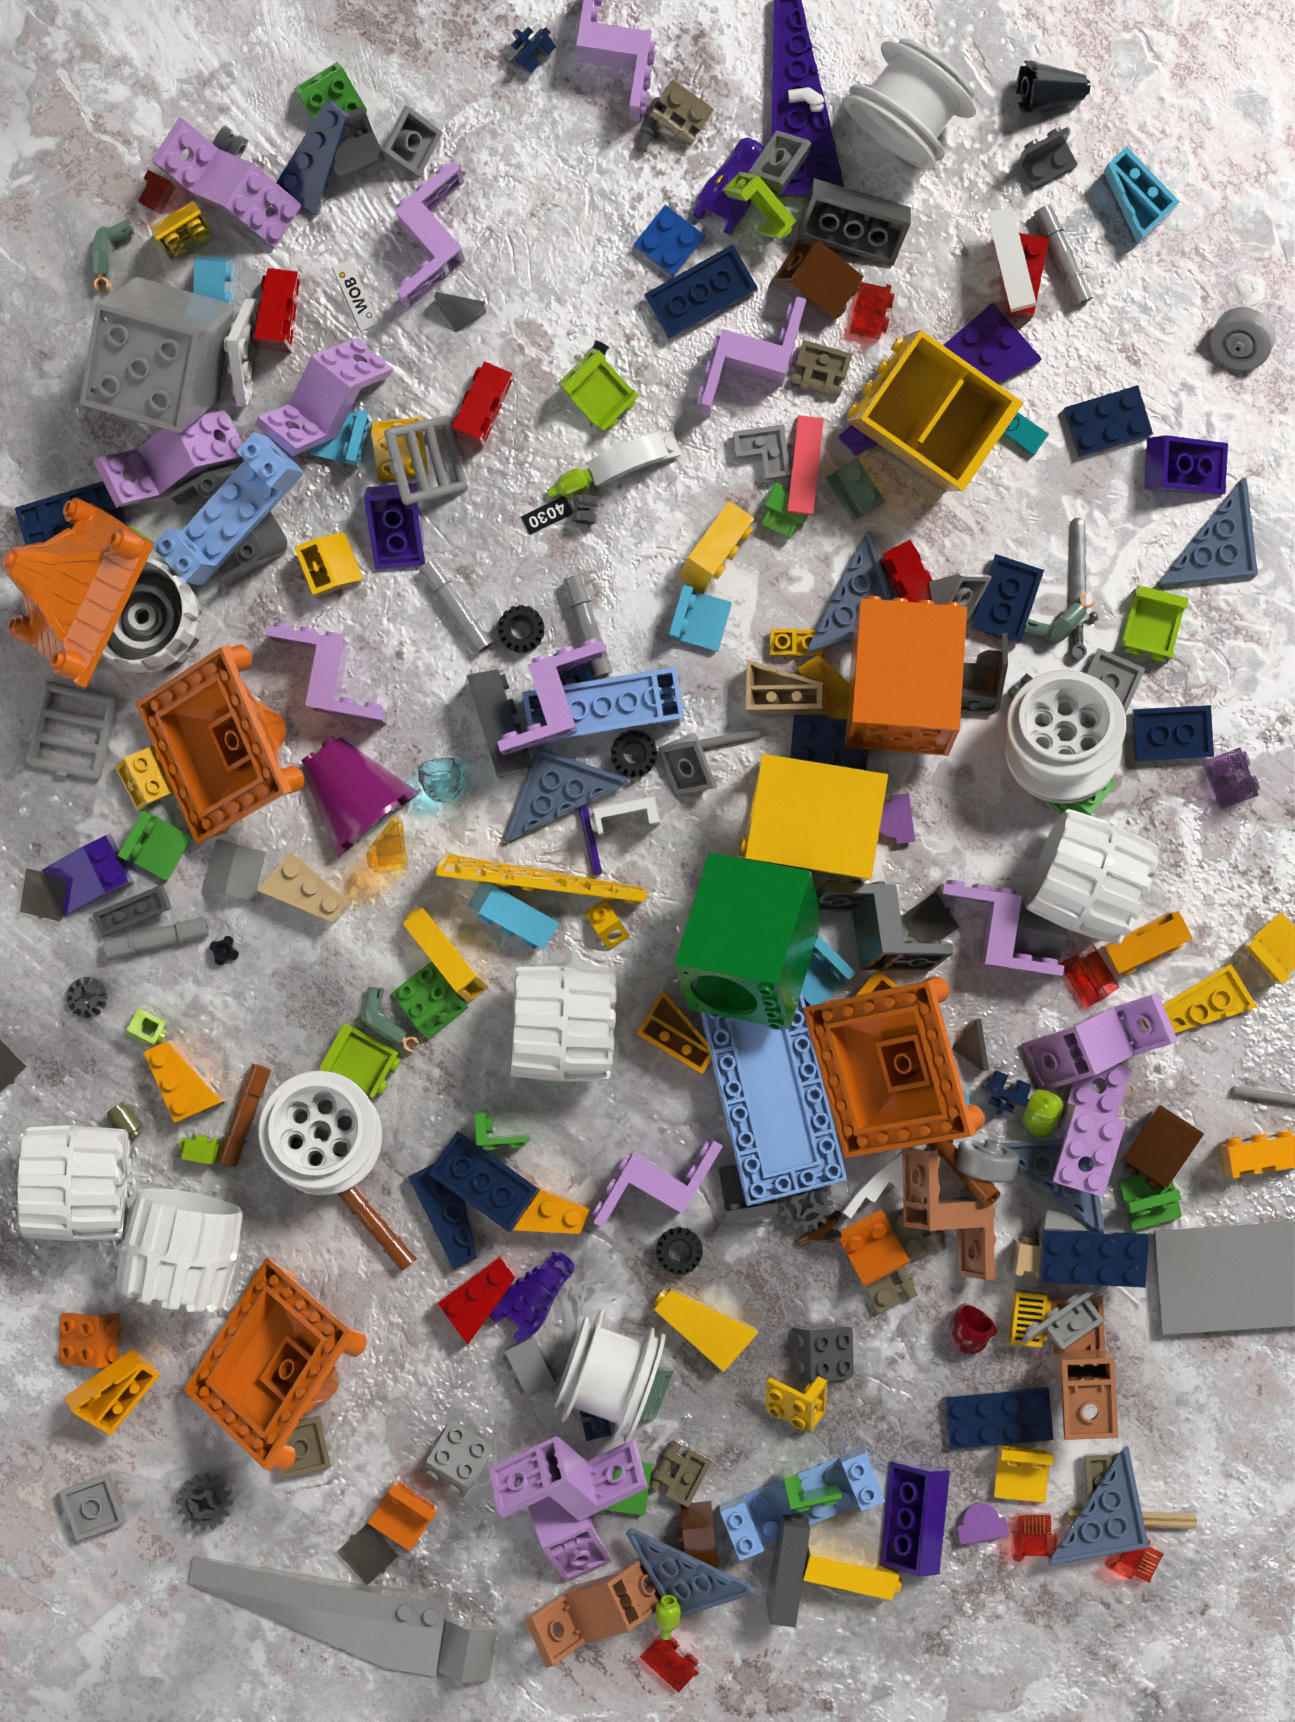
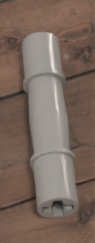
[1033,204,1093,306]
[419,558,493,654]
[563,574,613,678]
[103,916,209,960]

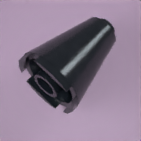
[1016,60,1091,113]

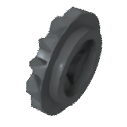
[66,977,108,1018]

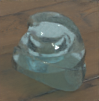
[418,758,467,803]

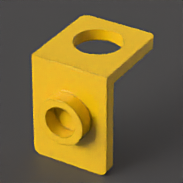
[585,899,630,949]

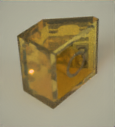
[367,817,409,874]

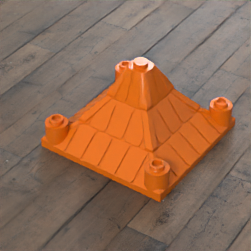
[1,498,154,688]
[135,644,304,844]
[803,977,985,1158]
[184,1257,367,1471]

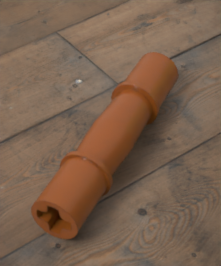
[217,1063,272,1167]
[927,1140,1000,1207]
[337,1185,418,1272]

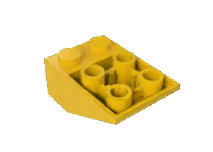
[150,201,213,260]

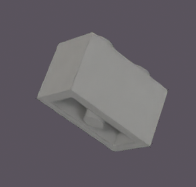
[503,1335,557,1398]

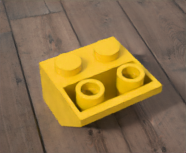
[294,532,364,599]

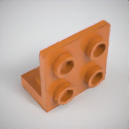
[839,1209,910,1286]
[368,1479,439,1551]

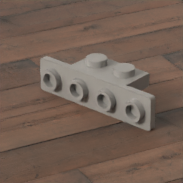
[1022,1285,1108,1352]

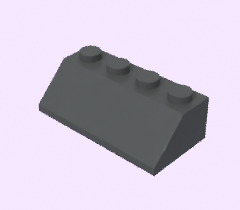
[797,178,911,266]
[466,669,532,778]

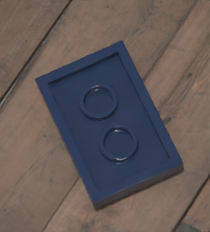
[1063,385,1153,458]
[970,554,1044,644]
[1132,705,1214,761]
[790,715,869,771]

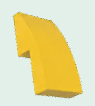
[770,629,824,656]

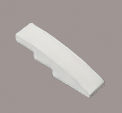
[987,206,1037,312]
[841,1144,927,1218]

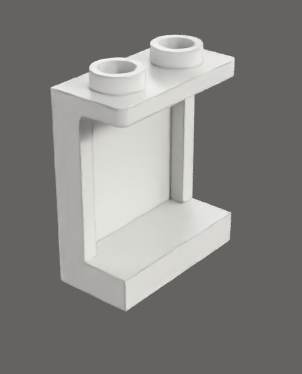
[590,796,660,837]

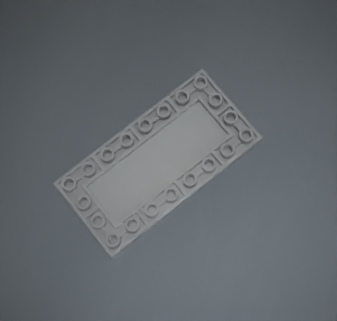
[1154,1221,1295,1335]

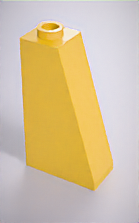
[402,907,489,1003]
[653,1288,758,1372]
[803,1544,902,1601]

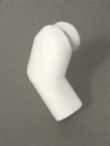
[788,87,824,112]

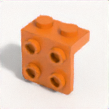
[59,1312,120,1369]

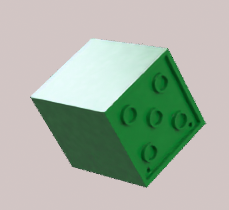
[674,852,822,1030]

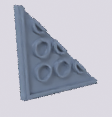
[1158,477,1258,587]
[806,531,893,654]
[504,748,630,843]
[1000,1139,1104,1231]
[1048,1446,1149,1566]
[626,1528,756,1618]

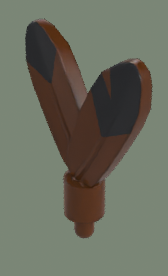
[794,1210,842,1246]

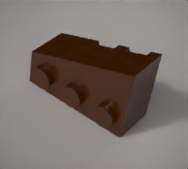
[677,1501,719,1569]

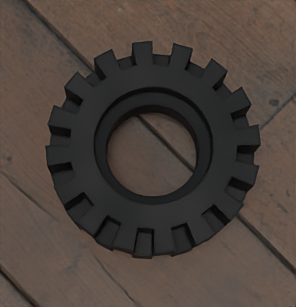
[498,605,545,653]
[611,730,657,777]
[656,1227,703,1275]

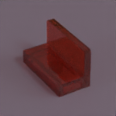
[1060,944,1119,1008]

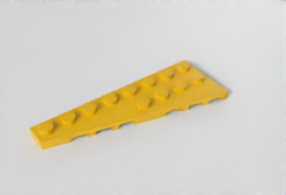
[436,853,648,905]

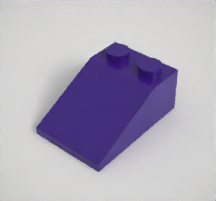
[1144,435,1228,495]
[364,482,426,570]
[42,835,134,916]

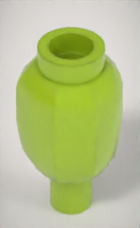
[547,467,594,499]
[655,1595,681,1640]

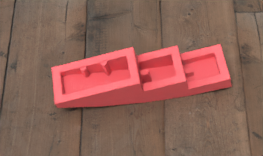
[787,415,824,516]

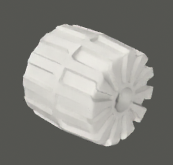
[101,559,203,674]
[1025,809,1159,945]
[510,966,616,1082]
[17,1125,131,1241]
[116,1188,243,1313]

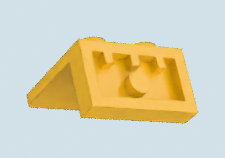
[371,417,429,481]
[114,746,174,812]
[1242,913,1295,984]
[766,1376,827,1433]
[994,1445,1054,1503]

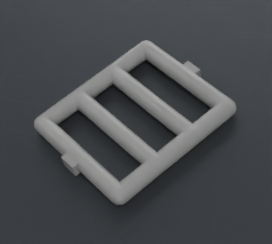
[384,415,468,505]
[26,681,119,781]

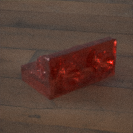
[849,282,895,340]
[640,1633,700,1693]

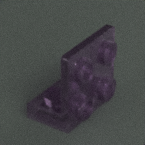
[1202,747,1260,810]

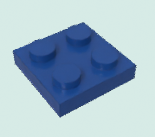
[634,204,705,278]

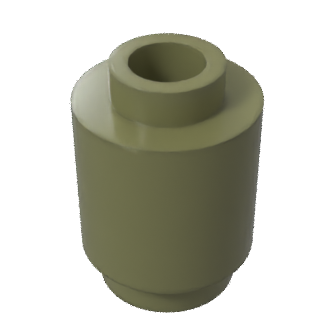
[106,1101,143,1141]

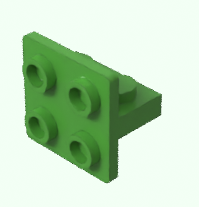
[1119,1175,1182,1230]

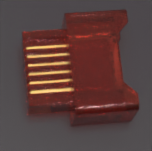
[1011,1513,1058,1561]
[1105,1537,1164,1583]

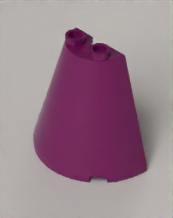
[301,736,419,857]

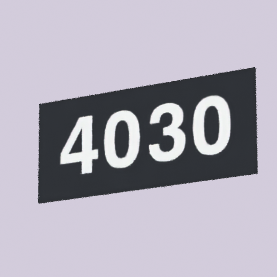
[521,496,573,535]

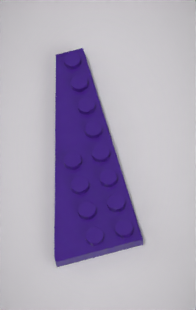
[770,0,844,197]
[838,303,1042,457]

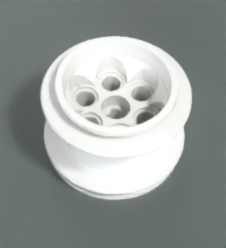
[843,38,976,169]
[1004,670,1126,803]
[258,1071,382,1195]
[554,1309,666,1443]

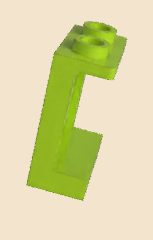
[722,172,796,239]
[556,348,639,431]
[1120,585,1189,663]
[319,1023,401,1099]

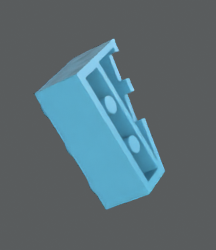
[1104,146,1180,244]
[468,882,559,950]

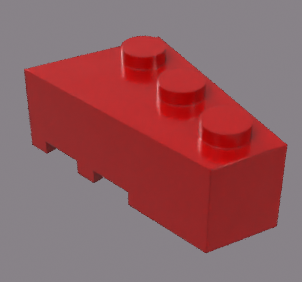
[998,233,1049,321]
[254,268,301,353]
[452,361,514,448]
[880,539,933,603]
[437,1254,517,1345]

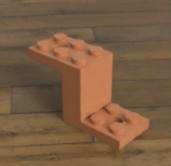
[902,1148,996,1280]
[1050,1296,1118,1440]
[525,1557,661,1668]

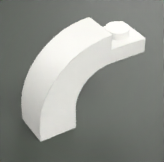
[587,431,682,486]

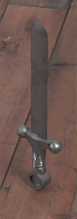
[1058,518,1099,660]

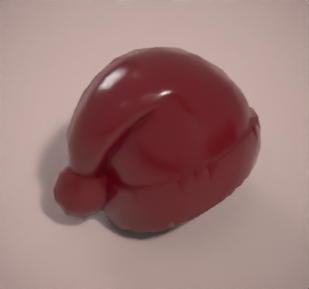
[948,1303,998,1355]

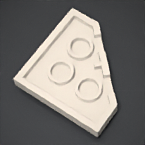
[224,299,258,407]

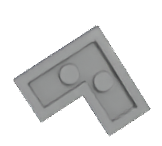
[733,425,791,480]

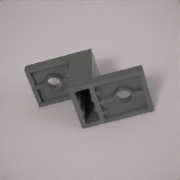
[816,880,953,971]

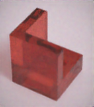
[138,170,175,215]

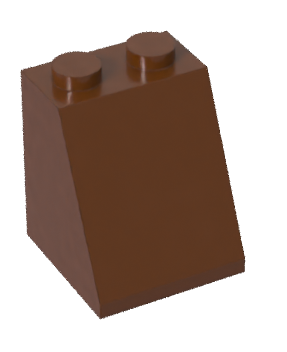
[771,240,864,319]
[1120,1105,1204,1191]

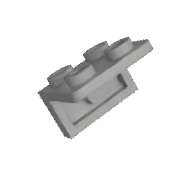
[420,1421,493,1498]

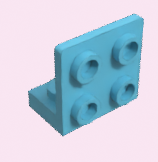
[309,409,371,467]
[669,585,732,651]
[802,936,856,1005]

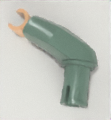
[92,218,135,292]
[1024,592,1095,645]
[361,987,419,1053]

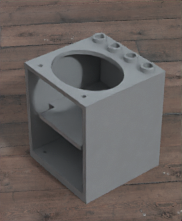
[79,277,235,433]

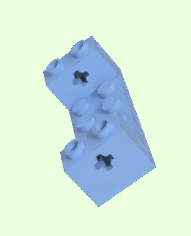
[153,432,304,585]
[522,667,685,746]
[719,1446,886,1561]

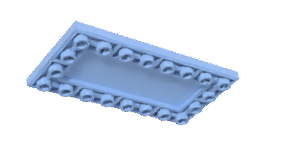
[700,991,847,1206]

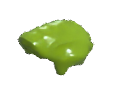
[1020,1089,1064,1138]

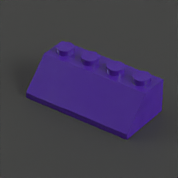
[880,1461,950,1577]

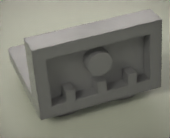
[1018,126,1078,190]
[719,1165,779,1222]

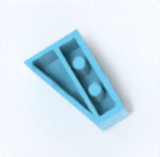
[193,255,234,304]

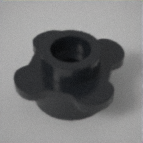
[209,936,239,965]

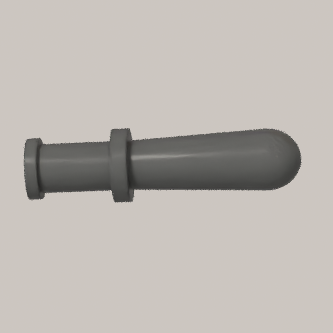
[635,97,663,153]

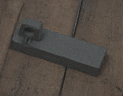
[93,885,172,937]

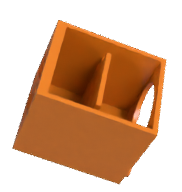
[845,596,967,756]

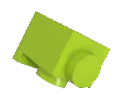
[124,1008,167,1048]
[179,1134,220,1165]

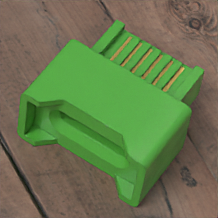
[761,482,808,540]

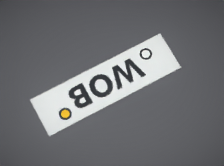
[332,259,379,331]

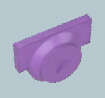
[879,793,915,844]
[957,1502,1009,1544]

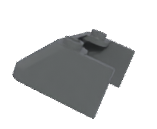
[169,465,289,588]
[961,633,1008,715]

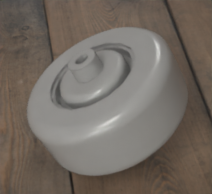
[1210,307,1275,371]
[956,1139,1019,1183]

